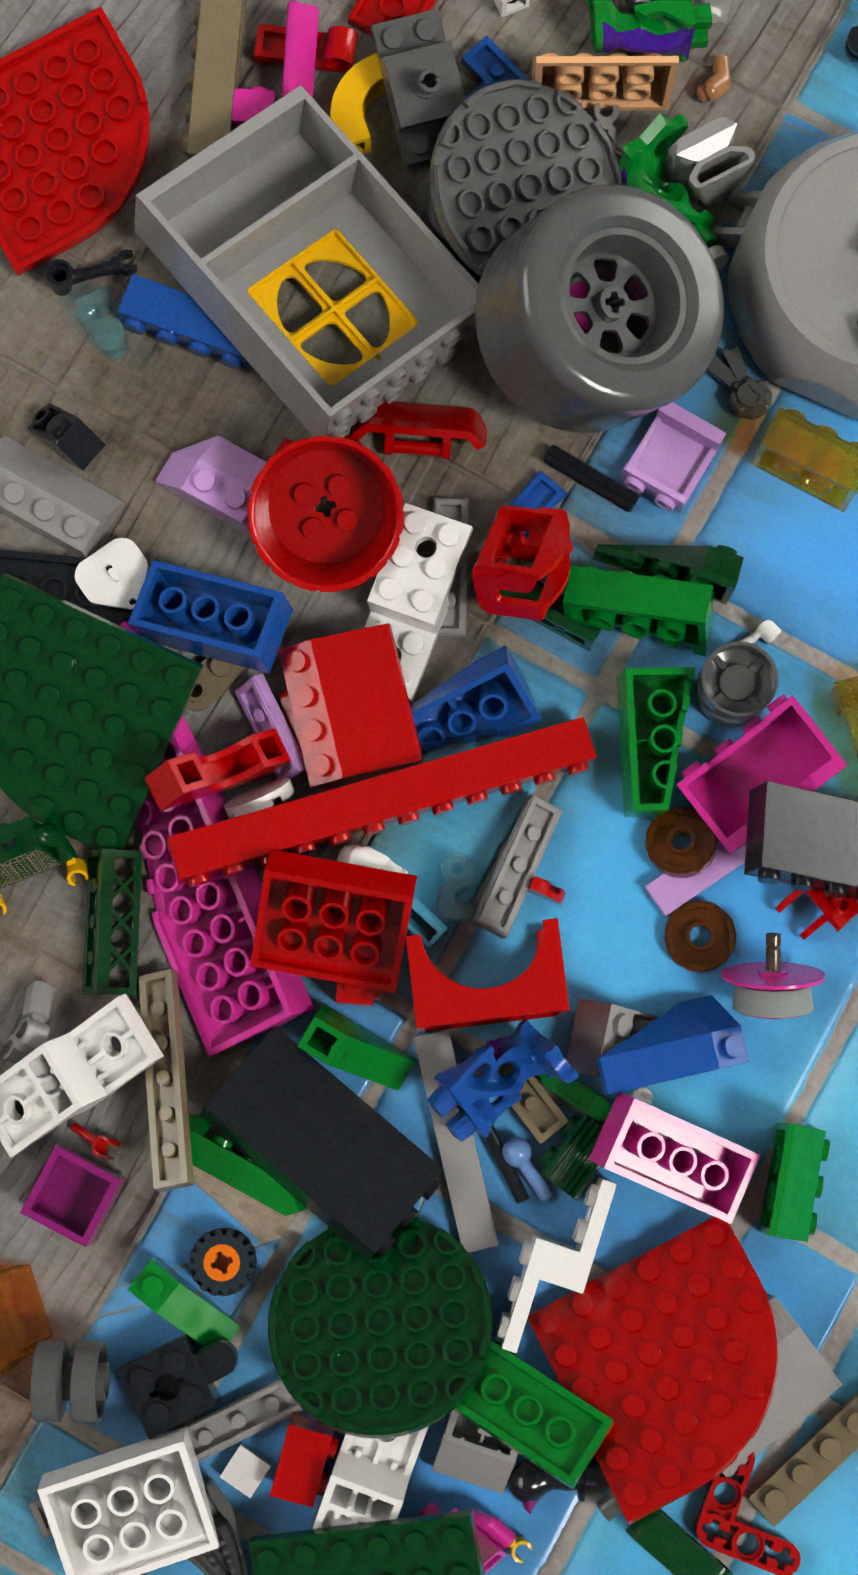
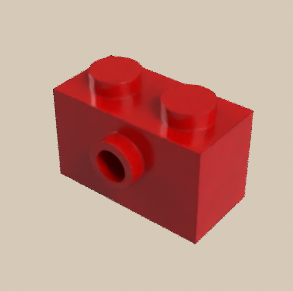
[270,1412,339,1508]

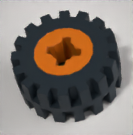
[189,1228,257,1296]

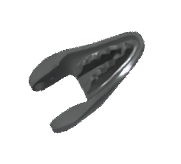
[188,1479,248,1575]

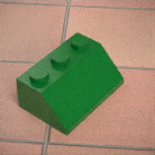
[758,1122,830,1242]

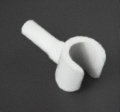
[740,620,781,645]

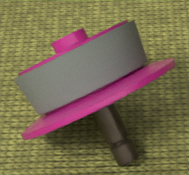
[721,933,825,1019]

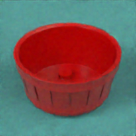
[247,435,404,592]

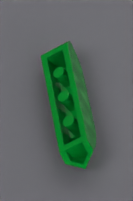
[189,1115,307,1216]

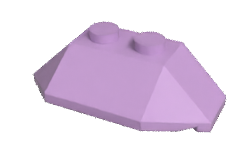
[155,436,266,536]

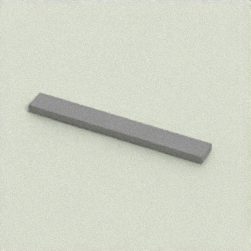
[28,1378,303,1539]

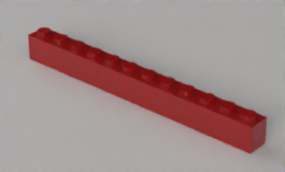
[167,717,597,888]

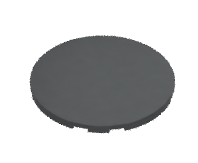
[430,79,623,286]

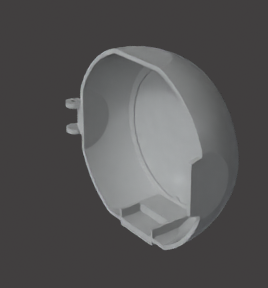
[712,131,858,420]

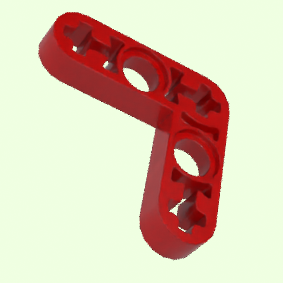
[694,1452,801,1575]

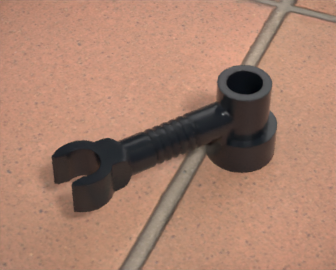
[45,250,138,296]

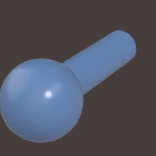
[502,1137,554,1202]

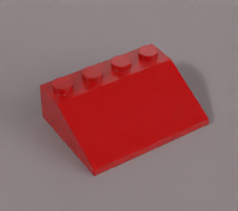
[278,623,424,790]
[250,849,417,993]

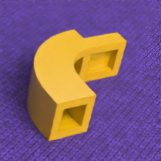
[330,53,386,154]

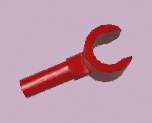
[71,1123,121,1160]

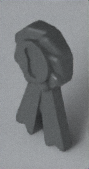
[706,346,772,420]

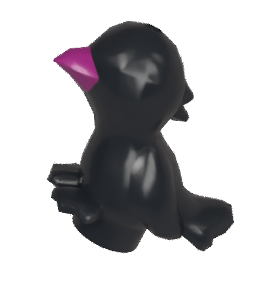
[508,1455,598,1514]

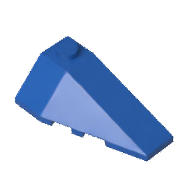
[410,645,542,751]
[596,995,750,1096]

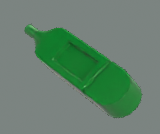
[537,1074,612,1121]

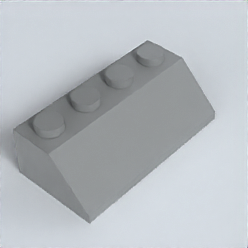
[0,435,125,558]

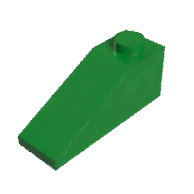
[127,1257,242,1346]

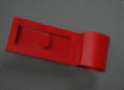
[254,23,358,73]

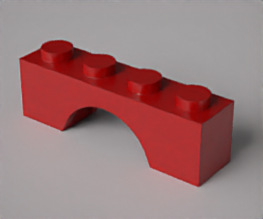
[145,728,291,811]

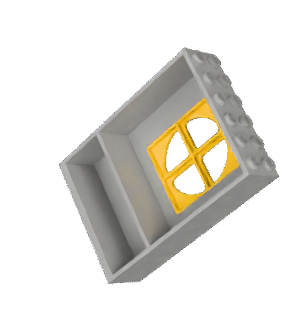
[134,85,479,438]

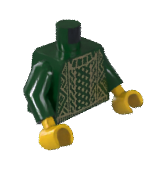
[0,817,89,914]

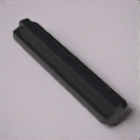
[543,445,639,512]

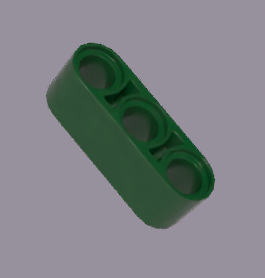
[625,1509,733,1575]

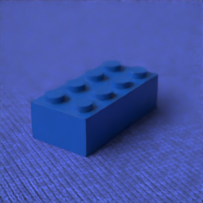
[128,560,293,673]

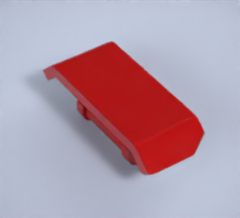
[349,401,488,460]

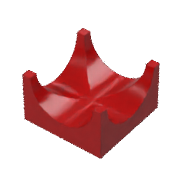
[406,918,570,1033]

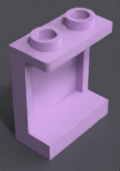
[620,402,726,513]

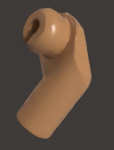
[697,55,731,103]

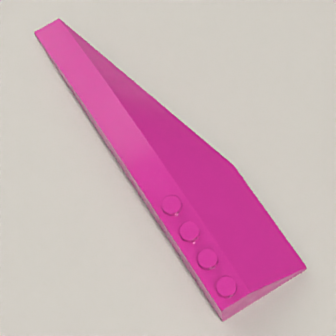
[119,621,315,1057]

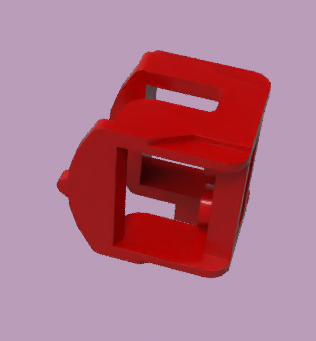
[472,505,573,621]

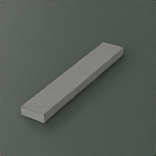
[413,1029,499,1253]

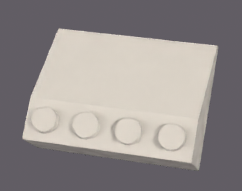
[37,1426,220,1575]

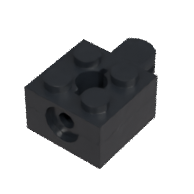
[116,1333,238,1440]

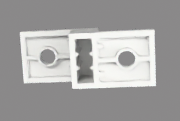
[364,503,473,703]
[0,994,164,1158]
[496,1177,617,1353]
[312,1427,428,1529]

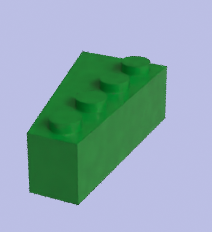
[563,565,714,657]
[616,667,696,817]

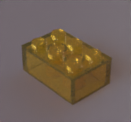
[751,407,858,512]

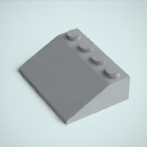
[722,1294,843,1480]

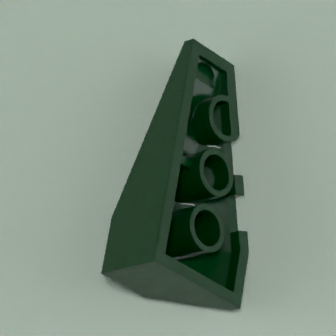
[593,544,744,604]

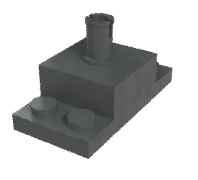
[370,8,465,166]

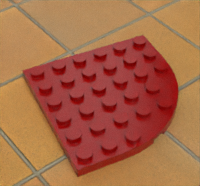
[0,6,151,276]
[528,1217,779,1525]

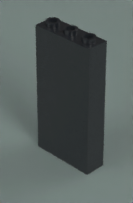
[200,1026,444,1260]

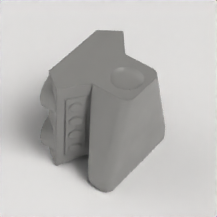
[665,116,755,208]

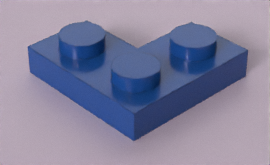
[461,35,530,100]

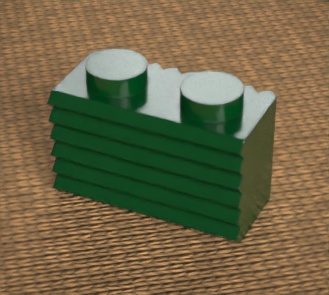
[539,1114,603,1200]

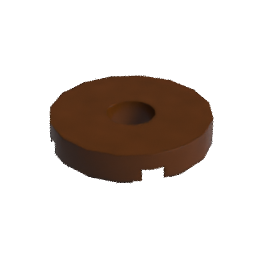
[645,807,718,878]
[663,900,736,973]

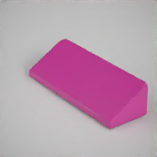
[282,1,319,98]

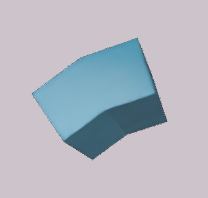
[408,898,449,948]

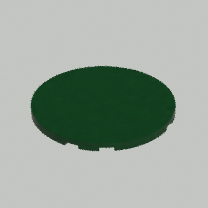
[268,1217,493,1439]

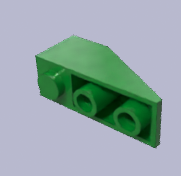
[297,1004,416,1091]

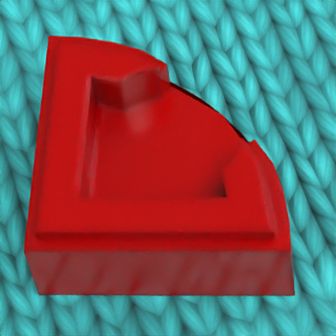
[528,876,566,905]

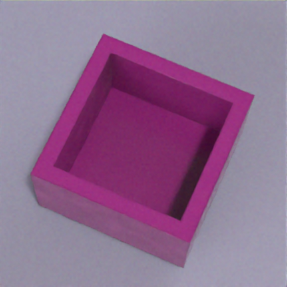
[20,1145,127,1247]

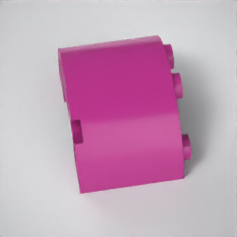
[677,694,847,854]

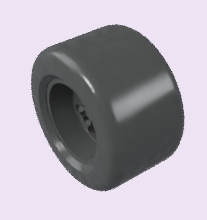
[475,184,724,433]

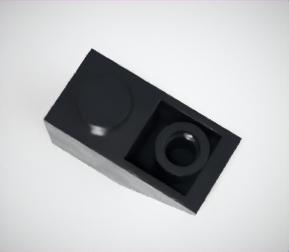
[27,403,106,471]

